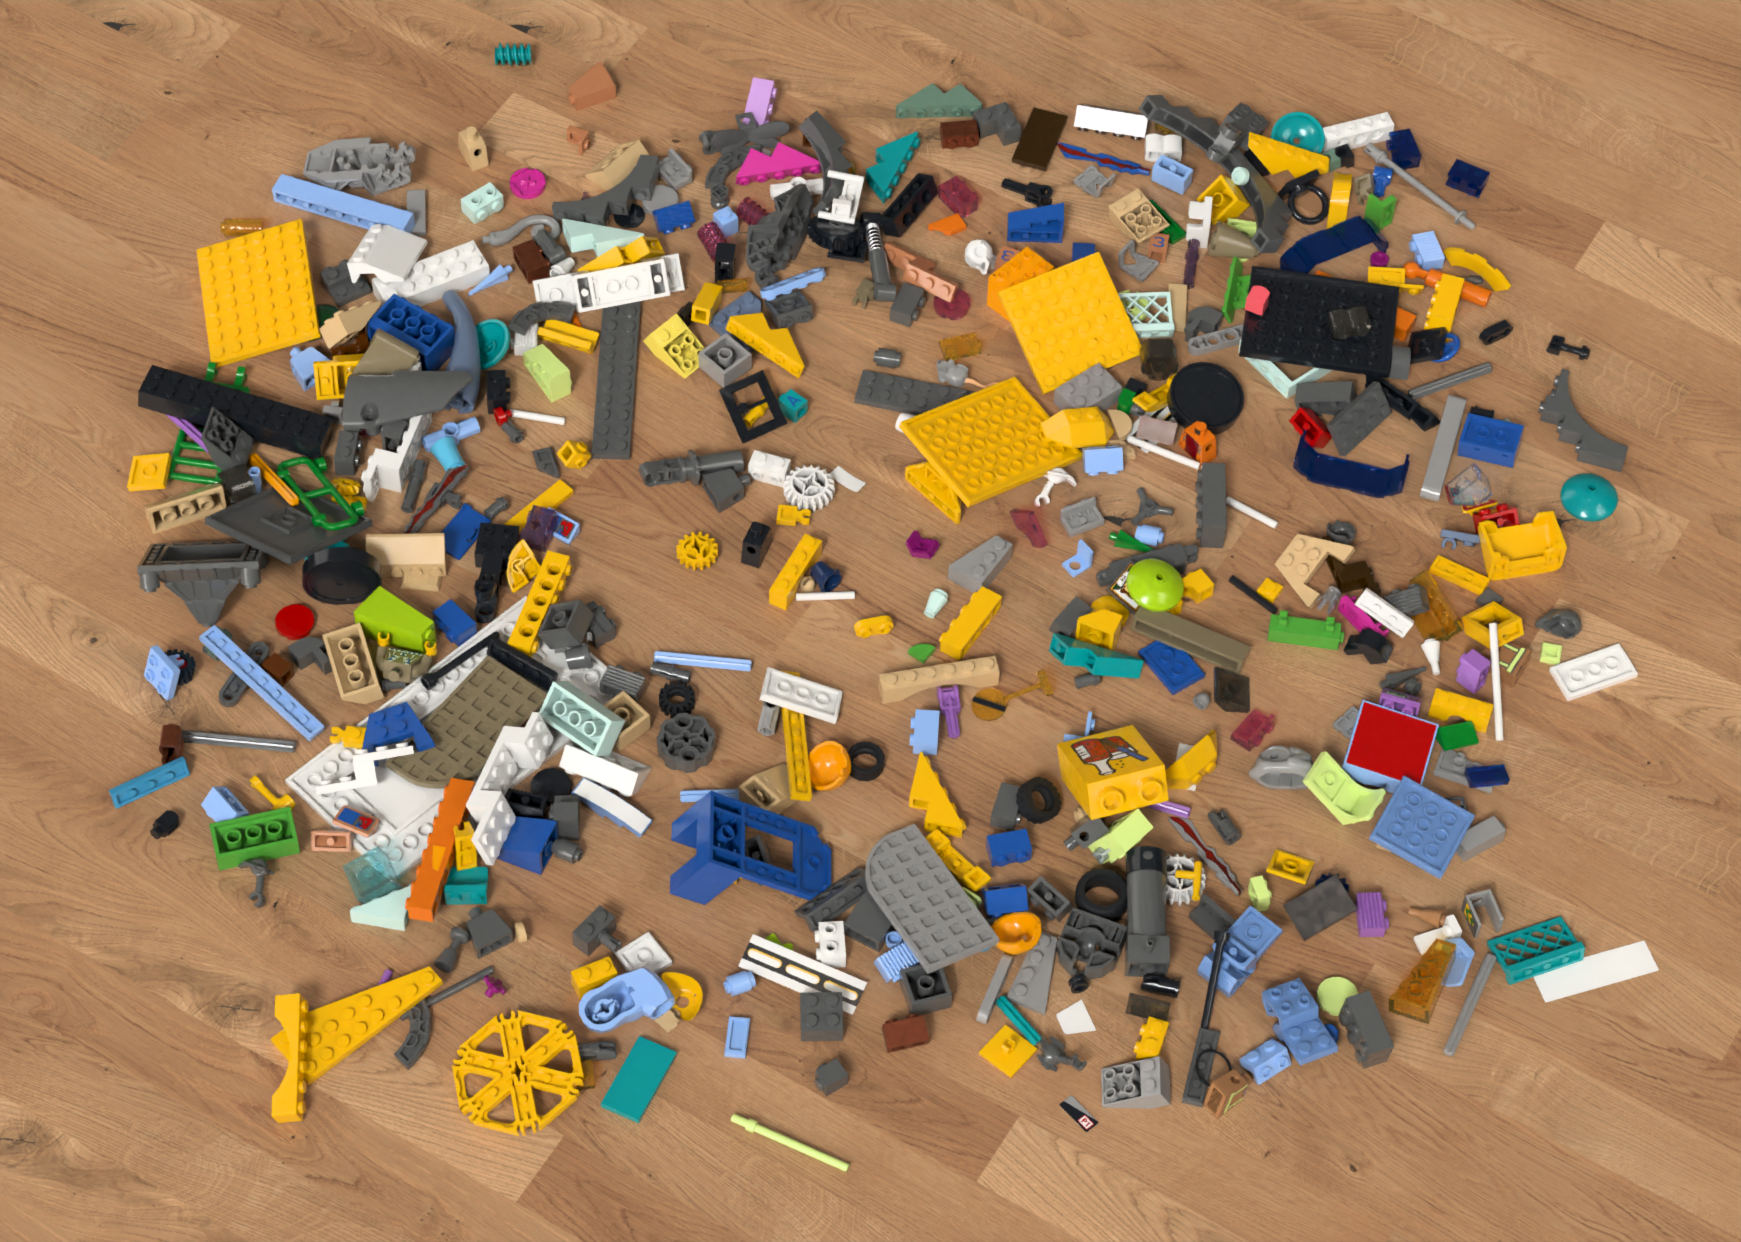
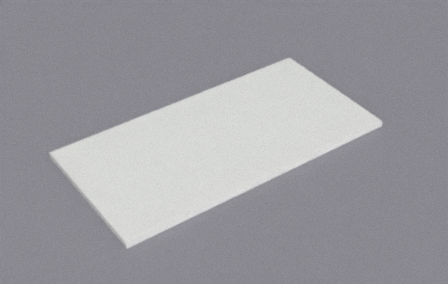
[285,596,614,883]

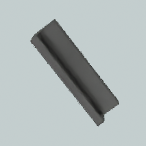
[794,867,867,932]
[1188,893,1263,963]

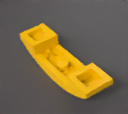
[1132,373,1176,412]
[925,829,991,891]

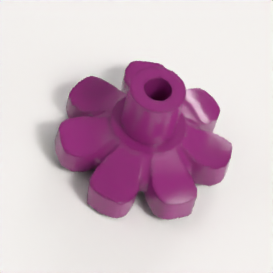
[483,975,507,998]

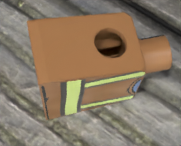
[1481,643,1532,688]
[1203,1070,1252,1119]

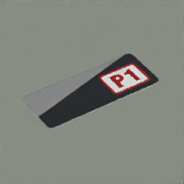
[1060,1095,1098,1132]

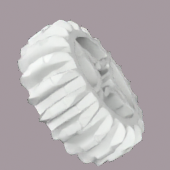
[783,464,835,512]
[1166,853,1206,906]

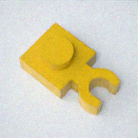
[776,505,811,526]
[330,726,366,749]

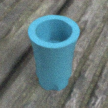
[430,437,467,480]

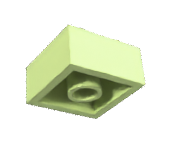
[1248,875,1272,912]

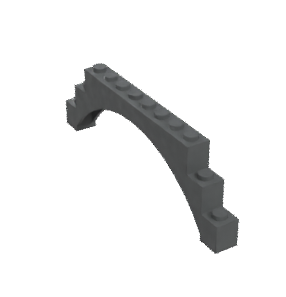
[1139,95,1293,253]

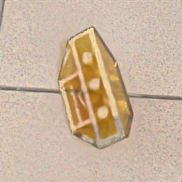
[1409,569,1463,641]

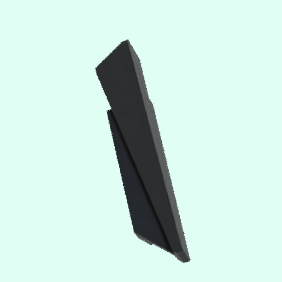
[1365,375,1440,432]

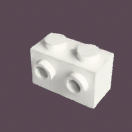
[748,450,791,487]
[814,921,846,968]

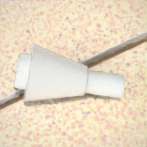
[1421,639,1440,675]

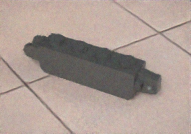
[1096,543,1199,587]

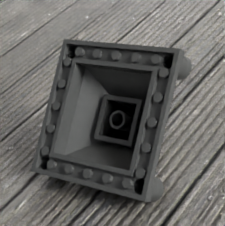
[137,540,269,627]

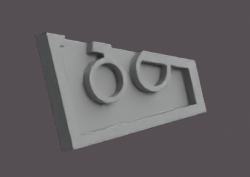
[1433,748,1497,794]

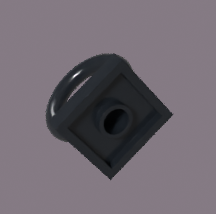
[1278,169,1329,225]

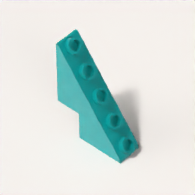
[866,131,921,204]
[1049,633,1144,679]

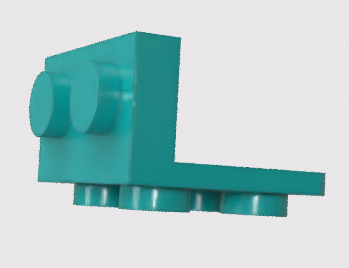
[444,867,488,905]

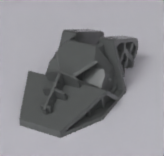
[746,184,814,288]

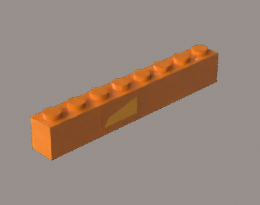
[405,778,475,922]

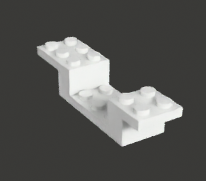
[532,253,685,313]
[361,362,433,502]
[466,712,553,865]

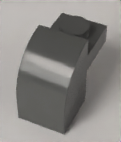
[1184,307,1223,342]
[1389,345,1411,380]
[288,637,332,675]

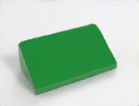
[1435,721,1479,751]

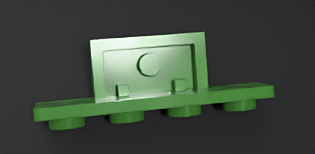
[1222,257,1251,323]

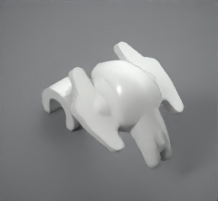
[1034,467,1077,507]

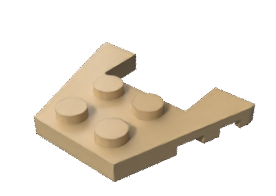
[1275,534,1355,610]

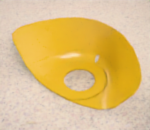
[661,972,703,1021]

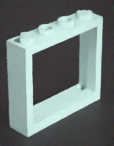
[1238,340,1332,399]

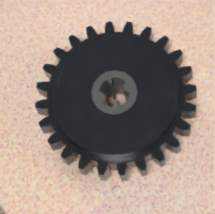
[807,211,865,251]

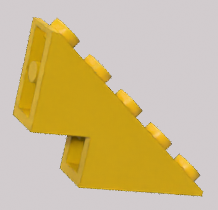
[1248,132,1330,179]
[577,236,665,272]
[726,313,805,378]
[909,752,966,838]

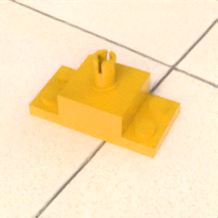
[313,354,364,400]

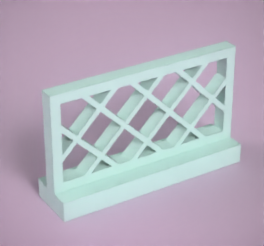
[1118,292,1175,339]

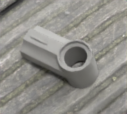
[757,701,781,736]

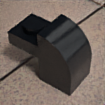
[1344,629,1393,664]

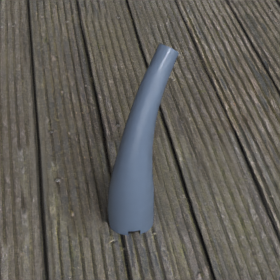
[442,290,481,414]

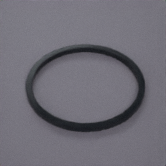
[1195,1050,1232,1087]

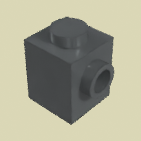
[814,1058,848,1096]

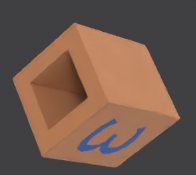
[1147,233,1169,263]
[994,245,1020,272]

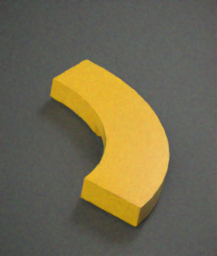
[1443,247,1511,292]

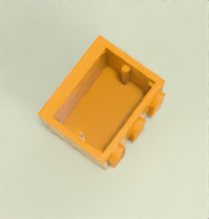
[987,246,1054,322]

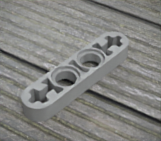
[1187,324,1244,356]
[976,953,1014,1025]

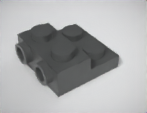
[320,259,372,308]
[764,290,813,329]

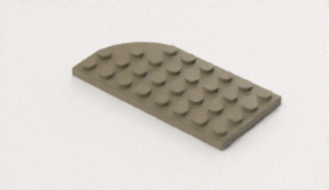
[385,655,547,789]

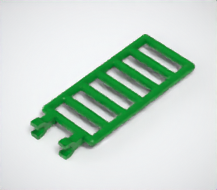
[168,362,250,485]

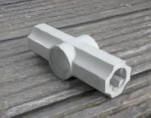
[770,177,823,200]

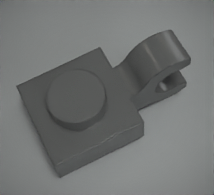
[426,482,463,509]

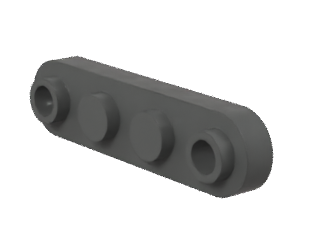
[219,642,269,707]

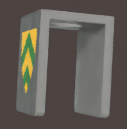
[1461,889,1504,938]

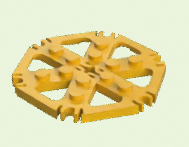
[452,1010,585,1136]

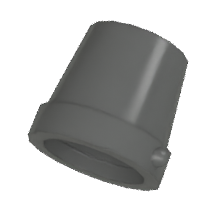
[565,642,593,670]

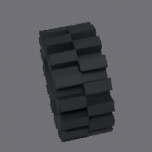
[659,680,695,718]

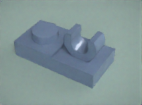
[1440,529,1480,550]

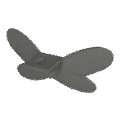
[711,112,790,156]

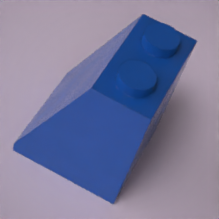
[497,816,558,875]

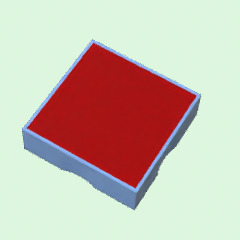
[1341,700,1439,794]

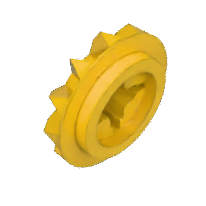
[331,478,361,496]

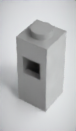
[1456,816,1506,862]

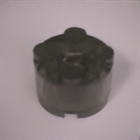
[1139,338,1179,381]
[217,463,257,505]

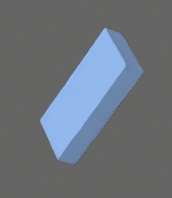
[724,1016,750,1058]

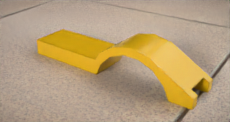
[1325,172,1352,239]

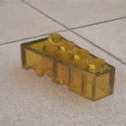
[1389,938,1456,1024]

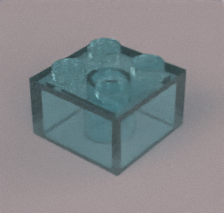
[342,846,402,904]

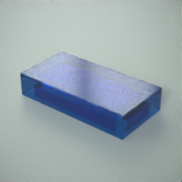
[1464,764,1510,788]

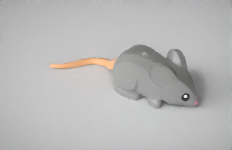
[936,359,997,388]

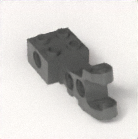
[1205,102,1270,164]

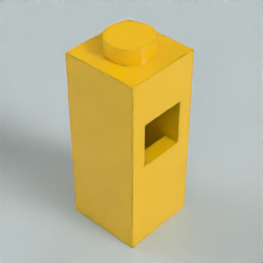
[691,282,723,325]

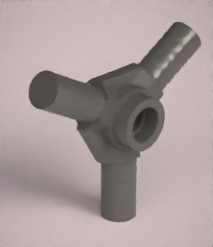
[1131,488,1173,526]

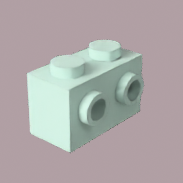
[460,182,504,224]

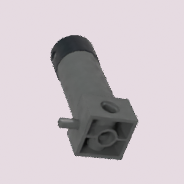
[1125,846,1170,977]

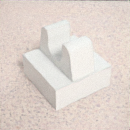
[831,196,851,220]

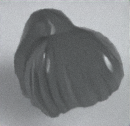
[1535,609,1582,639]

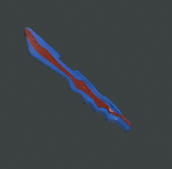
[1058,142,1151,176]

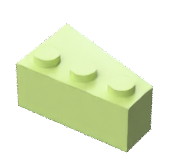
[523,344,572,403]

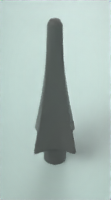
[1379,667,1427,690]

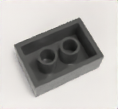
[1338,991,1394,1069]

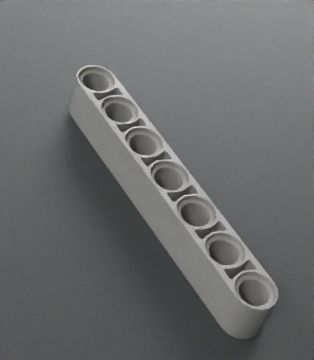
[1420,395,1467,502]

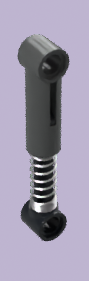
[860,212,896,302]

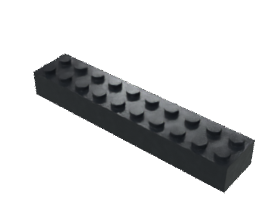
[138,365,334,459]

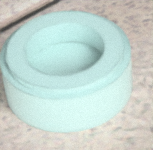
[1231,167,1249,186]

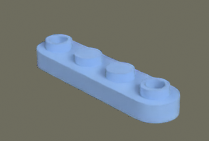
[760,267,826,301]

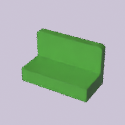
[1364,193,1397,231]

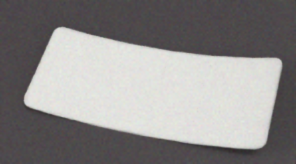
[830,466,866,492]

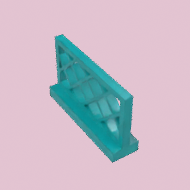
[1487,916,1585,985]

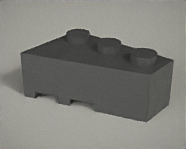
[1294,381,1357,417]

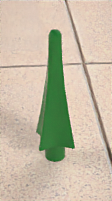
[1109,530,1153,553]

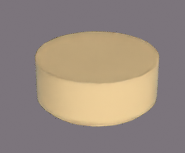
[514,921,527,943]

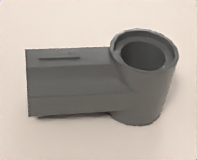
[533,230,566,268]

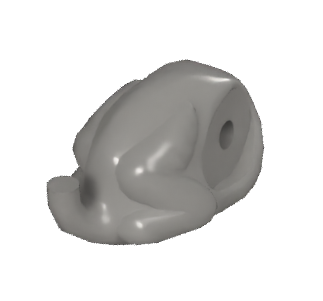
[1249,745,1313,791]

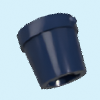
[810,561,842,592]

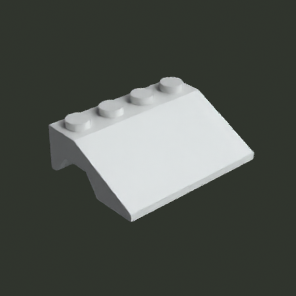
[347,224,428,283]

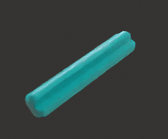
[996,995,1042,1046]

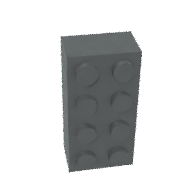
[1195,463,1226,548]

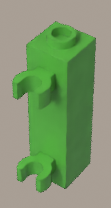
[1267,610,1344,650]

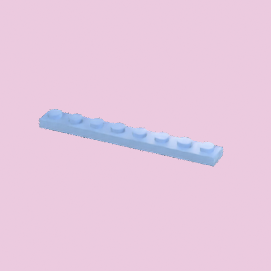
[199,625,325,742]

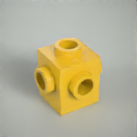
[556,440,592,470]

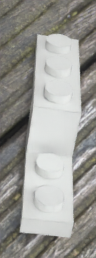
[315,742,414,795]

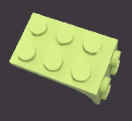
[1302,751,1386,825]

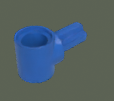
[1373,166,1393,198]

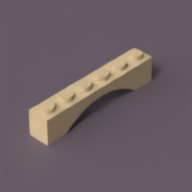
[878,656,999,704]

